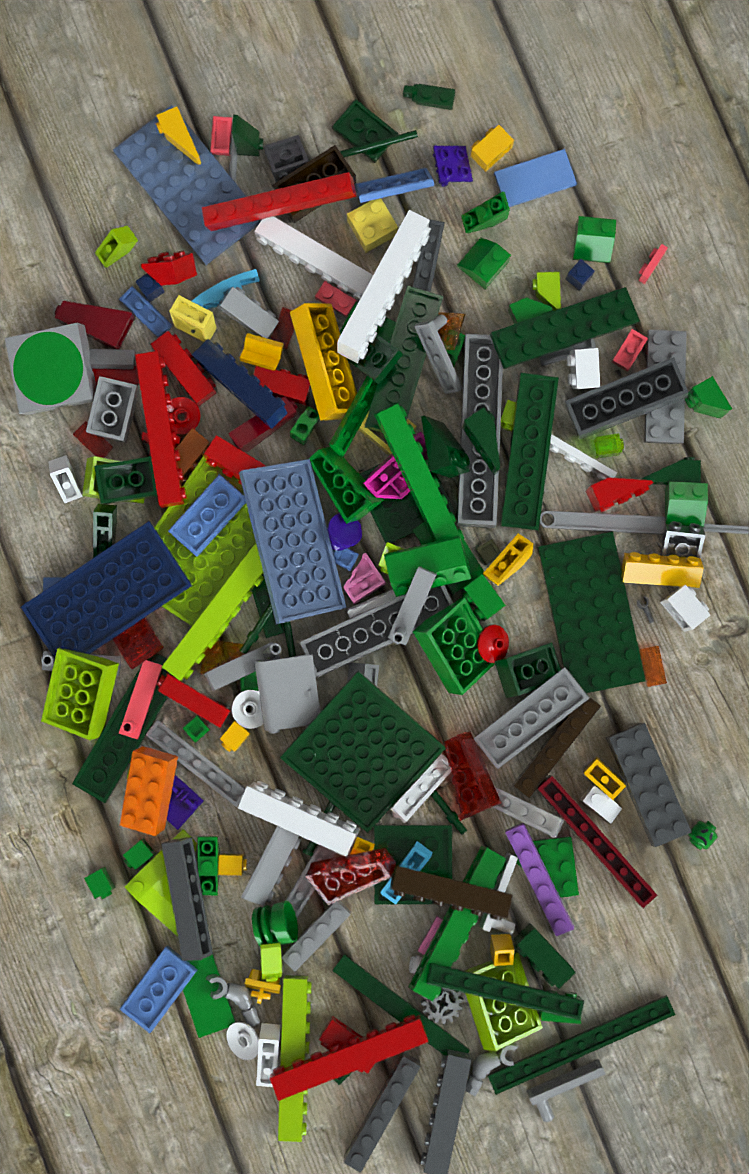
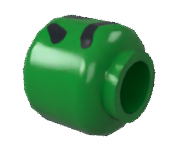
[688,821,718,850]

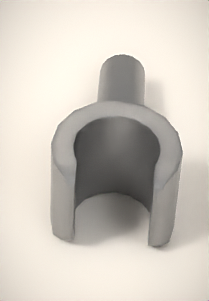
[637,596,654,623]

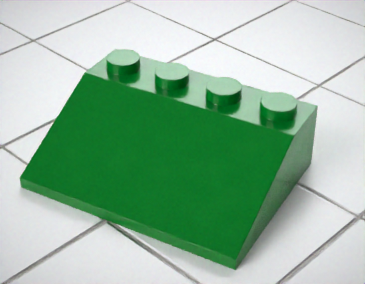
[413,597,495,695]

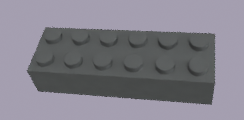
[565,357,689,440]
[605,723,691,847]

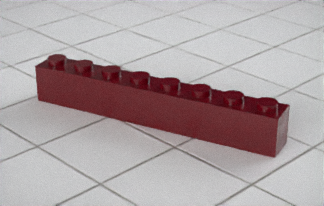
[537,775,658,908]

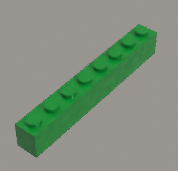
[374,404,464,545]
[408,846,506,1001]

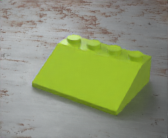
[41,648,119,740]
[465,952,542,1051]

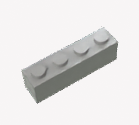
[281,898,351,972]

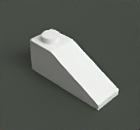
[256,1023,281,1087]

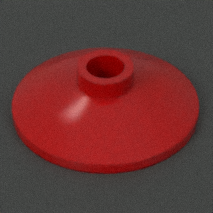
[169,397,200,435]
[478,625,509,663]

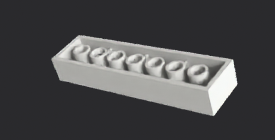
[337,210,431,363]

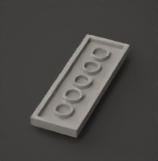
[644,330,686,444]
[473,667,590,769]

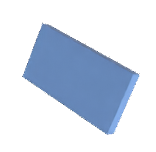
[494,149,577,207]
[354,168,434,203]
[168,474,246,557]
[120,945,198,1033]

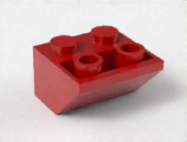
[141,250,197,286]

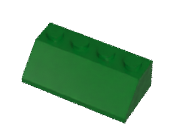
[384,535,471,597]

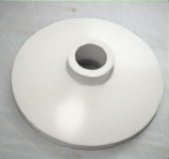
[232,690,263,729]
[227,1022,259,1060]

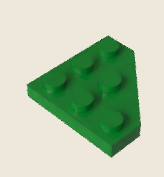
[514,836,579,898]

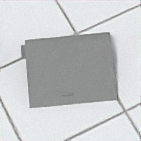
[254,654,320,734]

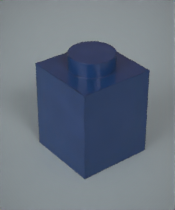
[566,259,595,291]
[135,273,165,303]

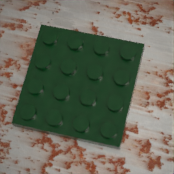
[360,464,455,544]
[374,825,452,905]

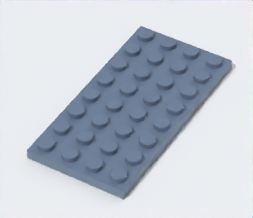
[113,105,262,265]
[239,459,347,624]

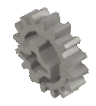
[421,987,464,1024]

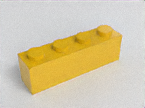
[621,552,704,588]

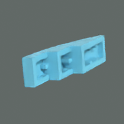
[192,269,260,309]

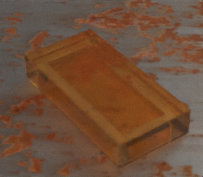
[639,646,667,687]

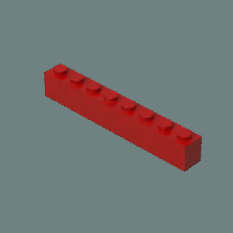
[201,172,357,231]
[135,351,187,508]
[270,1014,428,1101]

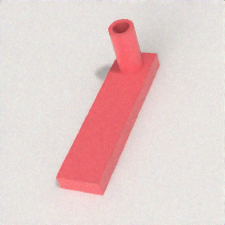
[119,659,163,739]

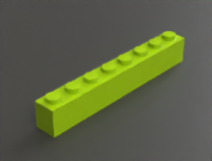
[162,543,264,681]
[278,975,312,1142]

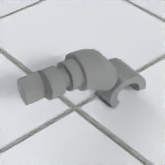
[206,974,260,1027]
[465,1042,518,1096]

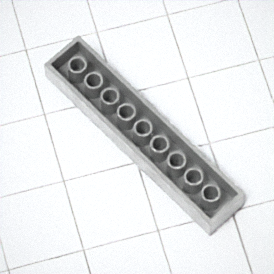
[457,334,503,528]

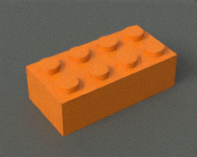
[120,746,178,836]

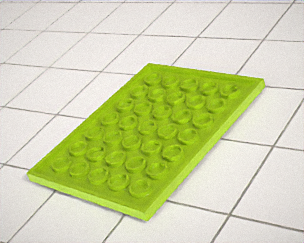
[155,456,256,641]

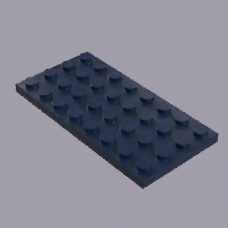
[21,521,193,658]

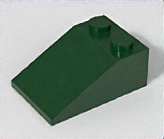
[462,407,500,475]
[421,415,470,478]
[94,456,157,504]
[495,642,561,698]

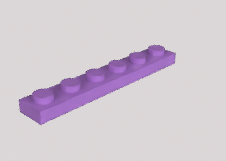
[505,823,574,936]

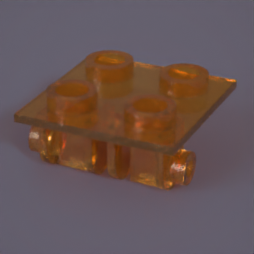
[438,312,466,350]
[200,641,243,674]

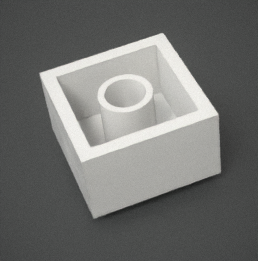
[567,348,600,389]
[660,585,710,632]

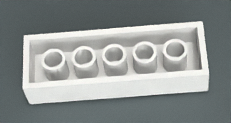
[238,781,360,856]

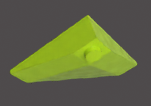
[125,829,197,937]

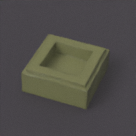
[476,539,501,565]

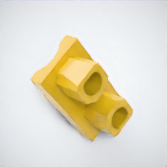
[245,969,281,1004]

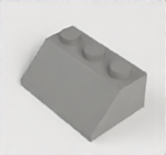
[86,376,140,444]

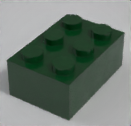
[514,923,576,989]

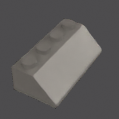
[241,826,302,906]

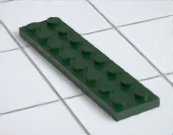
[365,285,444,433]
[489,287,640,369]
[500,373,559,531]
[72,649,172,803]

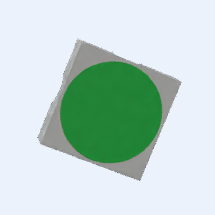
[5,323,97,415]

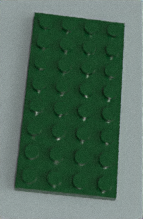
[538,532,646,693]

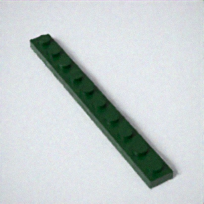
[487,995,676,1095]

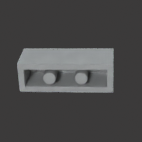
[217,287,279,338]

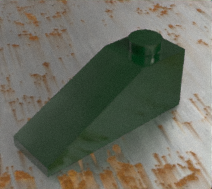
[232,114,264,157]
[641,457,701,485]
[93,504,117,558]

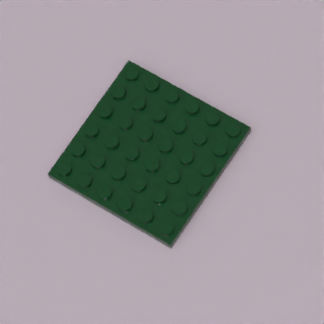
[280,670,446,833]

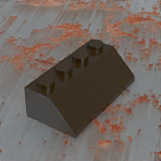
[272,145,356,223]

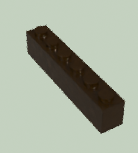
[512,697,601,798]
[389,865,513,921]

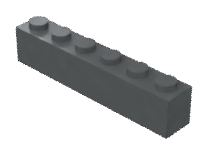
[161,837,213,961]
[420,1049,471,1174]
[344,1052,421,1173]

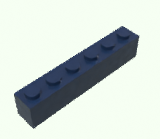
[192,339,288,429]

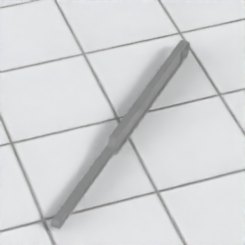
[540,511,749,535]

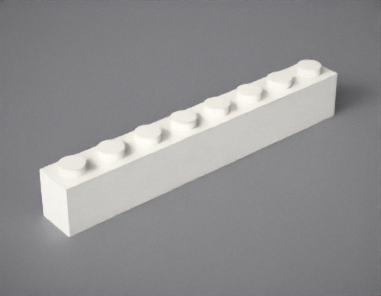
[255,216,373,301]

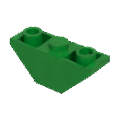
[461,192,510,233]
[198,836,220,895]

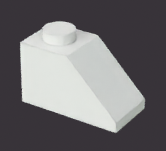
[48,455,82,503]
[580,784,622,824]

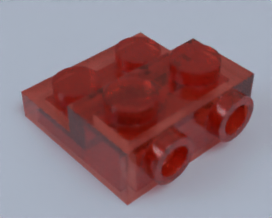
[113,618,164,670]

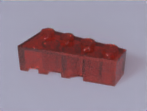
[444,731,501,821]
[306,848,396,905]

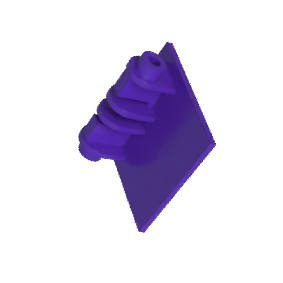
[433,146,473,187]
[167,775,204,830]

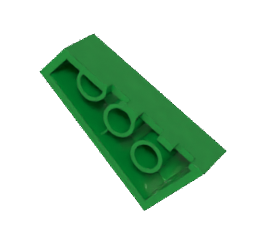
[308,447,384,524]

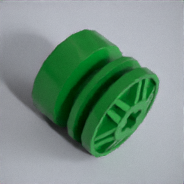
[252,901,298,946]

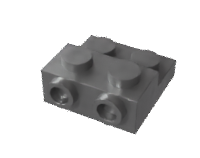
[263,135,309,182]
[660,521,705,558]

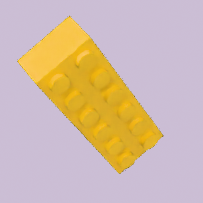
[290,303,357,421]

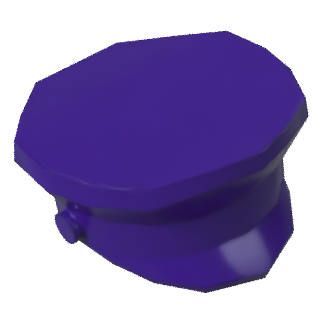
[327,514,362,551]

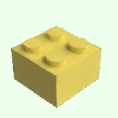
[347,198,398,253]

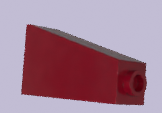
[54,301,135,349]
[228,396,298,453]

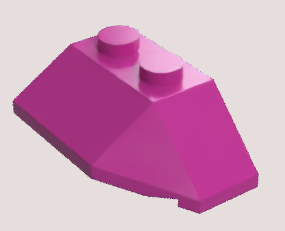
[363,431,430,499]

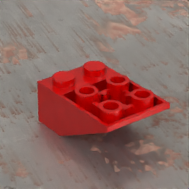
[585,478,653,513]

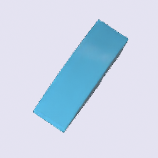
[380,841,433,905]

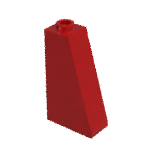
[156,673,230,728]

